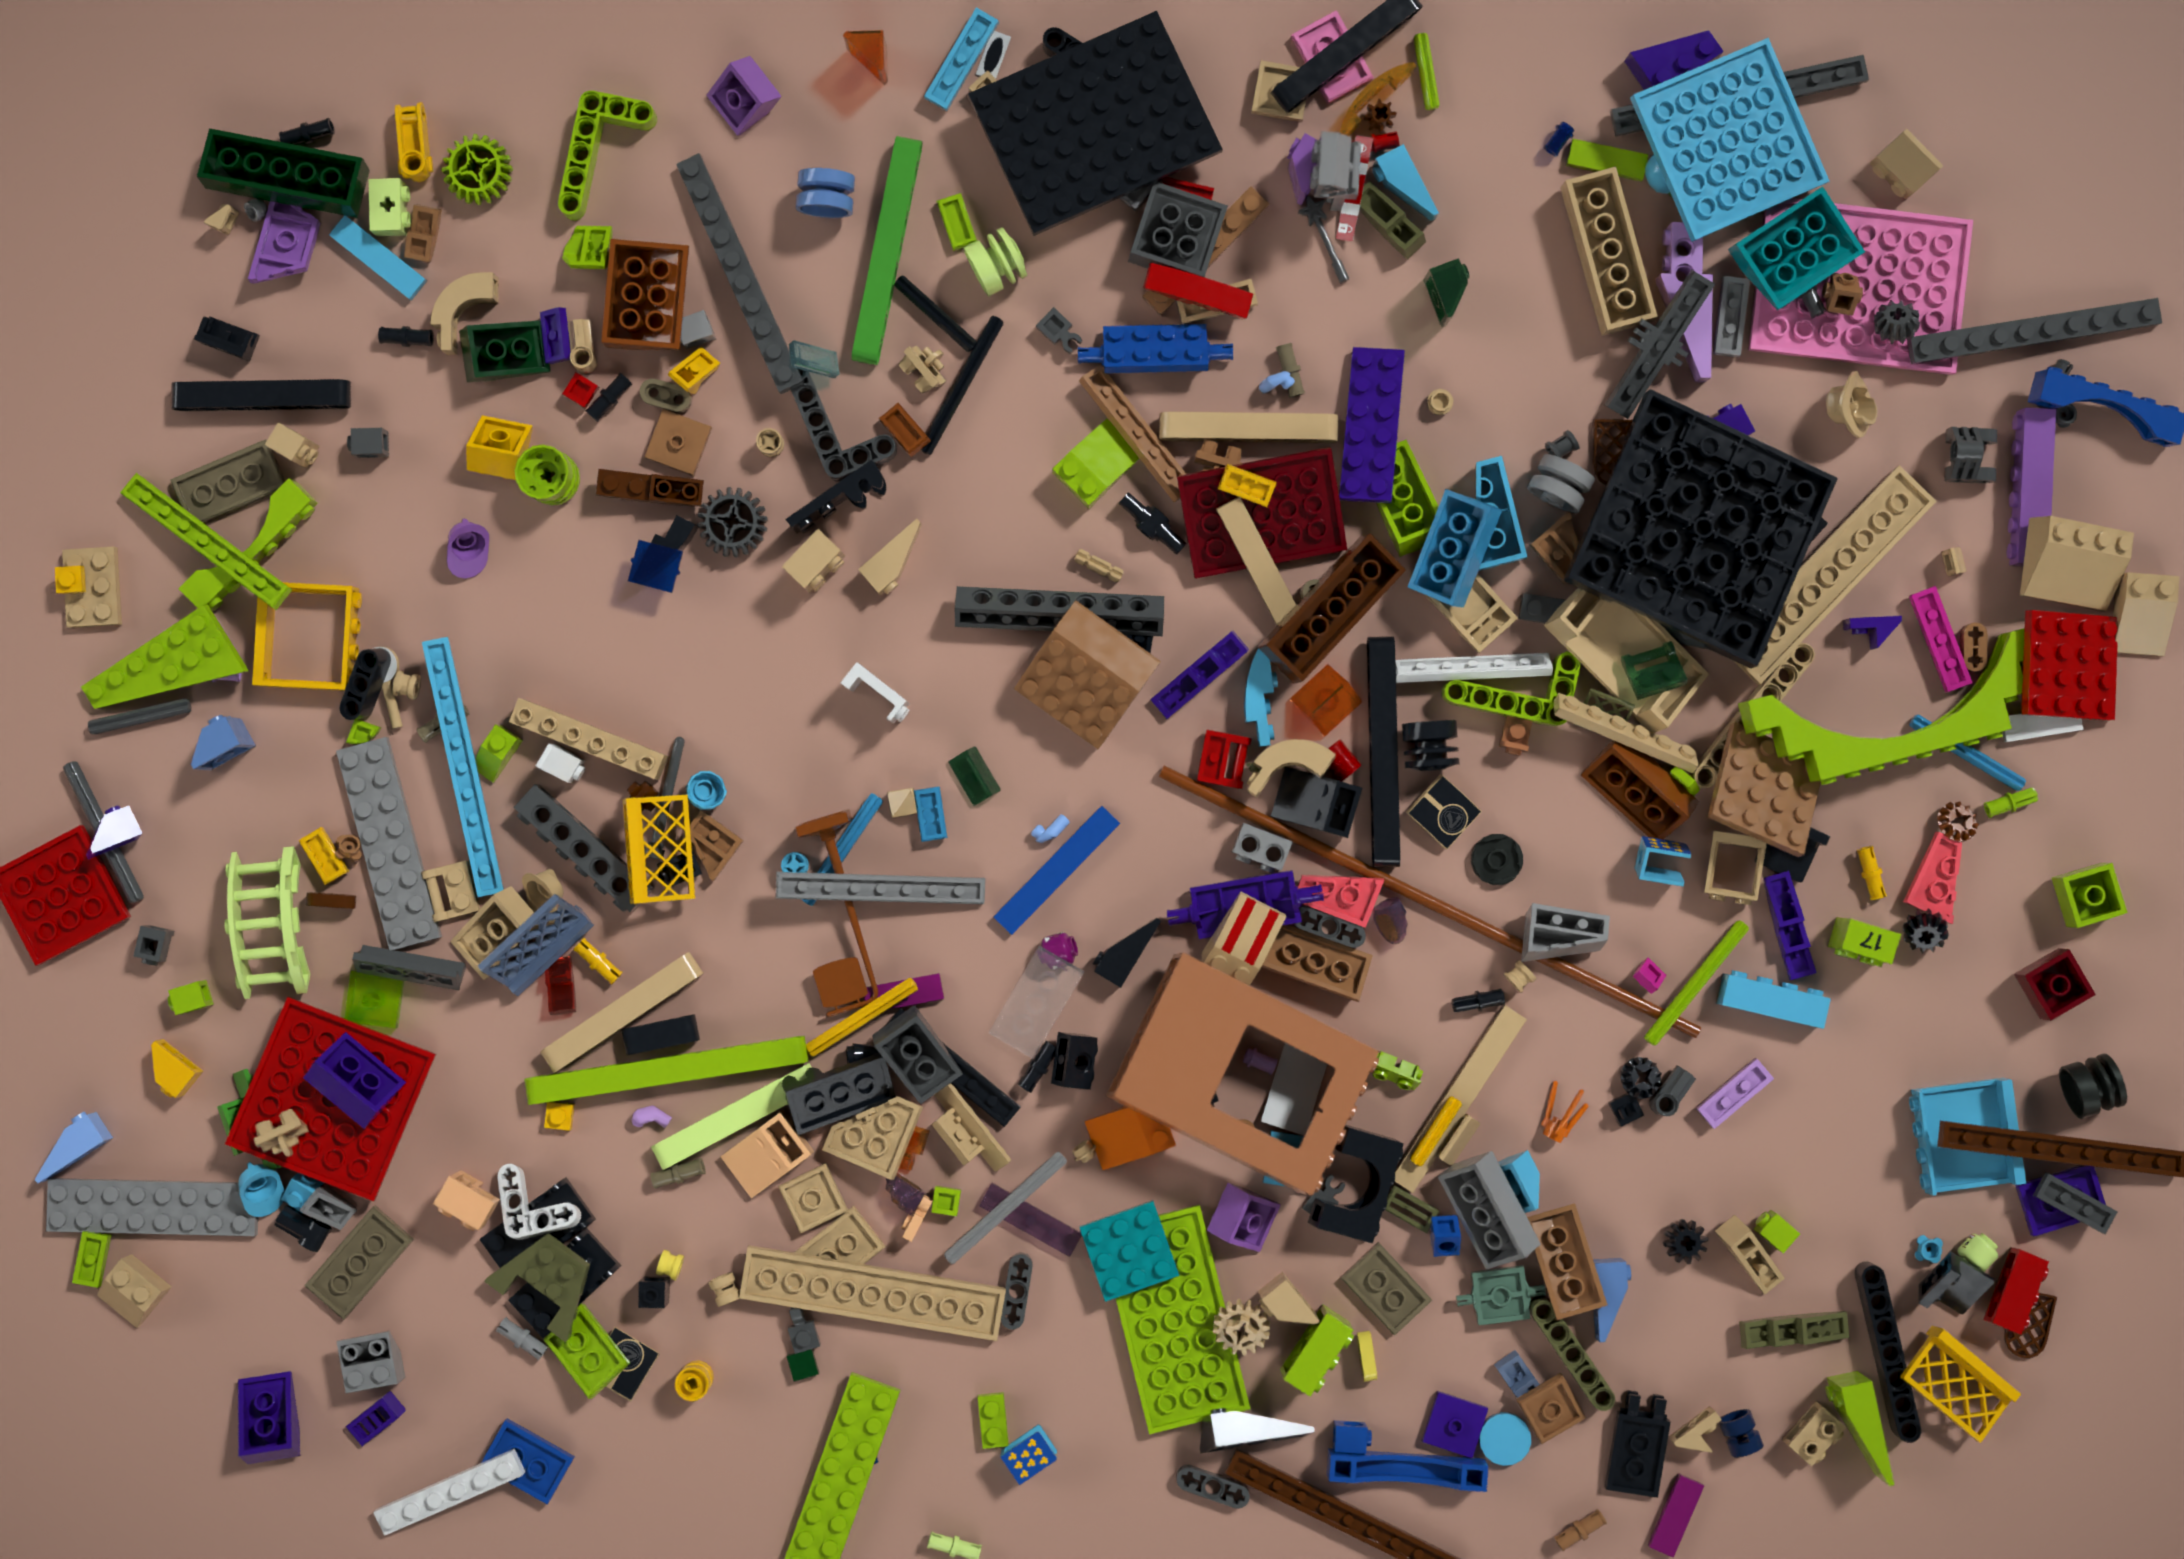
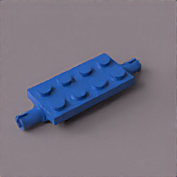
[1078,324,1233,374]

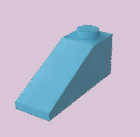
[1372,144,1439,221]

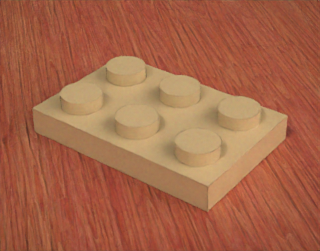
[62,546,122,628]

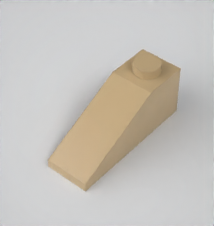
[858,519,922,595]
[1715,1215,1785,1294]

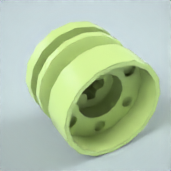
[963,227,1027,297]

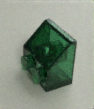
[1423,258,1470,328]

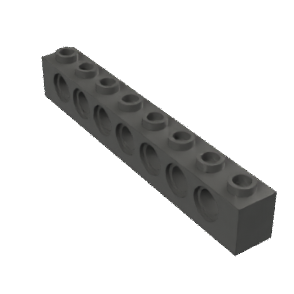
[955,586,1164,637]

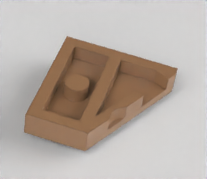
[1530,511,1579,584]
[690,810,744,881]

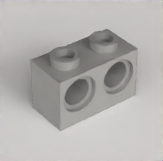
[1232,823,1292,873]

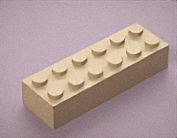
[1560,167,1658,336]

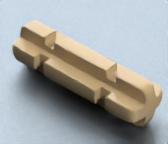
[1074,549,1124,583]

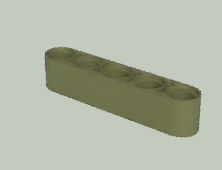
[1529,1296,1615,1411]

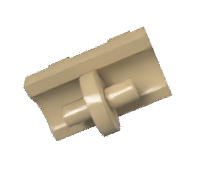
[899,346,946,393]
[254,1109,309,1157]

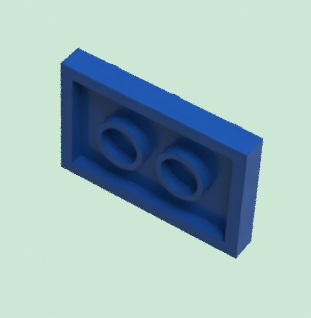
[481,1418,575,1505]

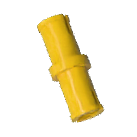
[1856,846,1887,900]
[573,937,623,985]

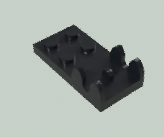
[786,460,887,533]
[782,1053,896,1135]
[480,1177,596,1268]
[508,1228,621,1338]

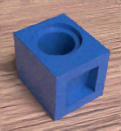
[1430,1215,1461,1257]
[1332,1420,1372,1454]

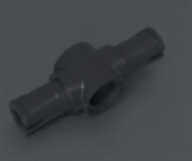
[1118,492,1187,555]

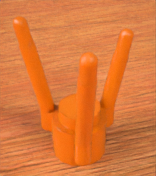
[1541,1081,1589,1143]

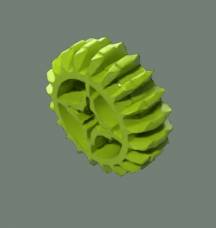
[441,134,513,205]

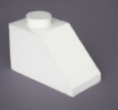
[536,743,585,783]

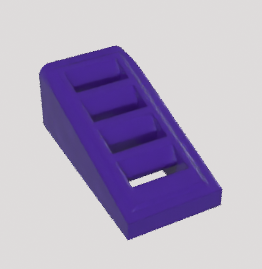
[346,1391,406,1446]

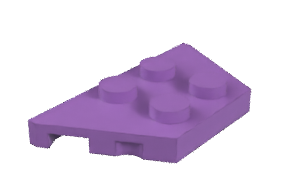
[248,201,321,284]

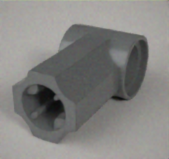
[1649,1065,1696,1116]

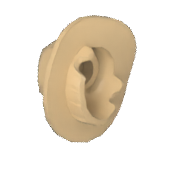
[1826,371,1878,438]

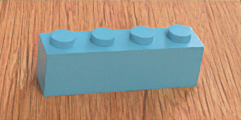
[1716,970,1831,1029]

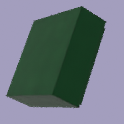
[787,1349,820,1381]

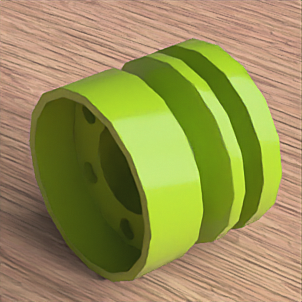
[515,445,580,506]

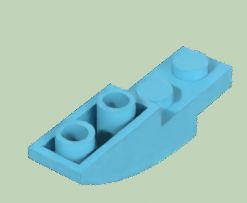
[1244,641,1278,747]

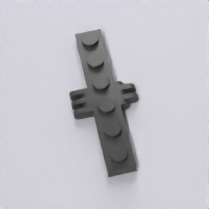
[1605,269,1715,419]

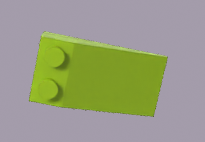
[1376,440,1439,557]
[1825,1371,1895,1486]

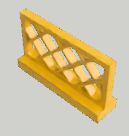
[622,795,695,904]
[1900,1326,2021,1443]

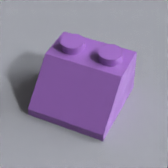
[706,56,782,136]
[1287,133,1316,206]
[1207,1183,1281,1252]

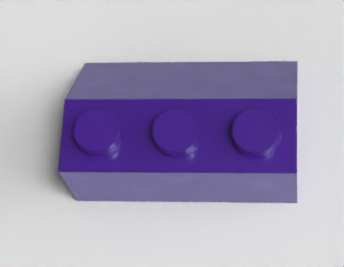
[304,1032,406,1129]

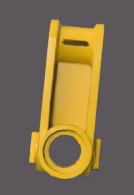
[395,102,434,182]

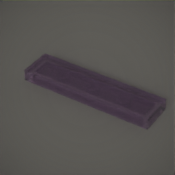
[979,1182,1082,1257]

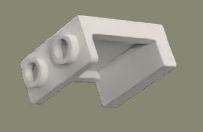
[841,662,910,724]

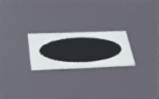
[976,31,1011,79]

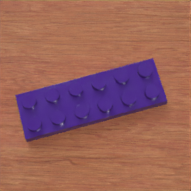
[1339,347,1405,503]

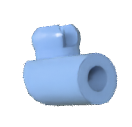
[1259,371,1295,394]
[1031,814,1070,843]

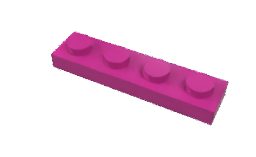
[1909,586,1973,693]

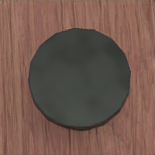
[1471,834,1523,885]

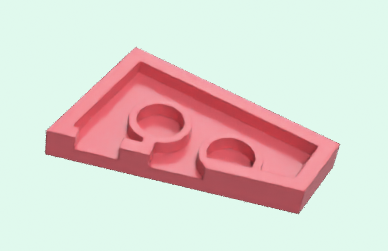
[1903,832,1962,924]
[1297,875,1384,928]

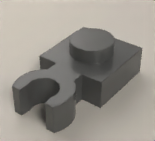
[1036,307,1082,354]
[1302,1174,1345,1214]

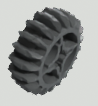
[697,487,768,557]

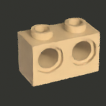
[265,422,320,468]

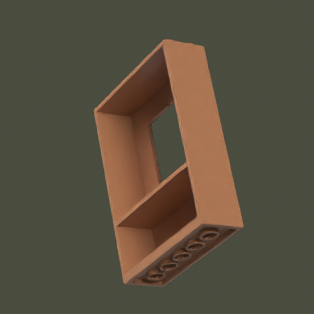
[1106,952,1379,1195]

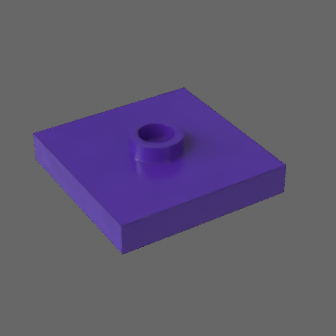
[1422,1391,1488,1458]

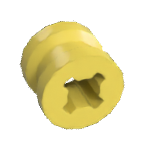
[656,1249,684,1281]

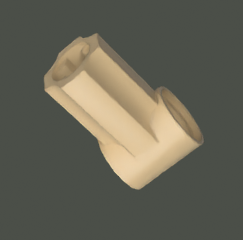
[568,319,597,374]

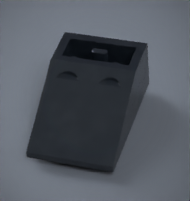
[1271,767,1362,838]

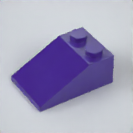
[238,1371,300,1464]

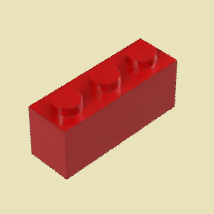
[1983,1247,2049,1335]

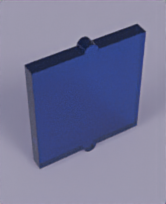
[628,540,683,593]

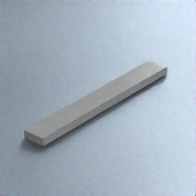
[775,872,985,904]

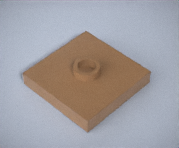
[645,409,712,476]
[1516,1373,1586,1444]

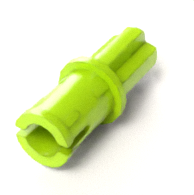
[1983,788,2038,818]

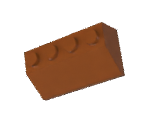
[1581,740,1699,840]

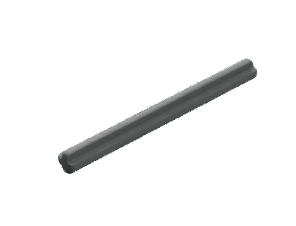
[63,761,144,903]

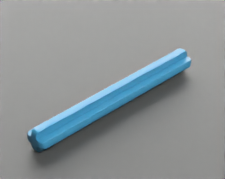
[1909,715,2026,791]
[801,793,883,906]

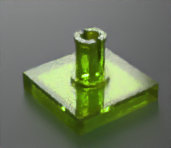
[344,970,404,1028]

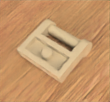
[421,860,481,922]

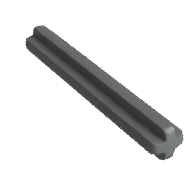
[88,698,191,734]

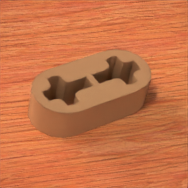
[1960,622,1988,672]

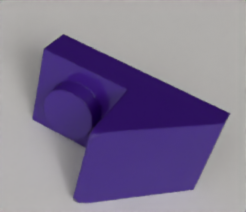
[1843,616,1902,650]

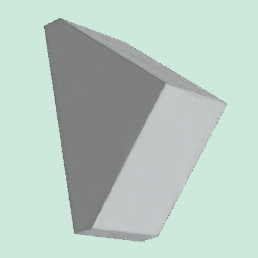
[300,1184,357,1230]

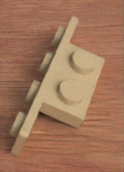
[931,1083,1011,1172]

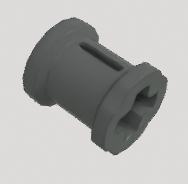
[1545,430,1580,458]

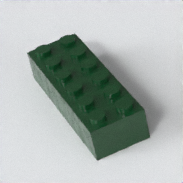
[196,128,370,218]

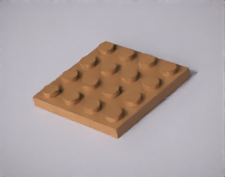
[1707,722,1820,857]

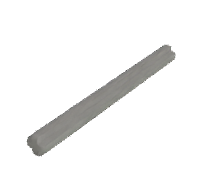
[944,1152,1067,1264]

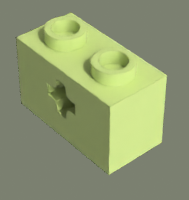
[368,178,411,236]

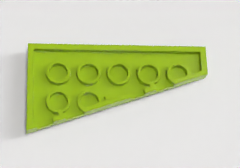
[81,604,249,709]

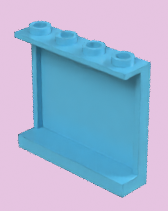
[1909,1077,2026,1196]

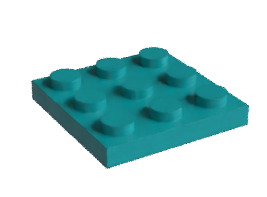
[1079,1200,1179,1302]

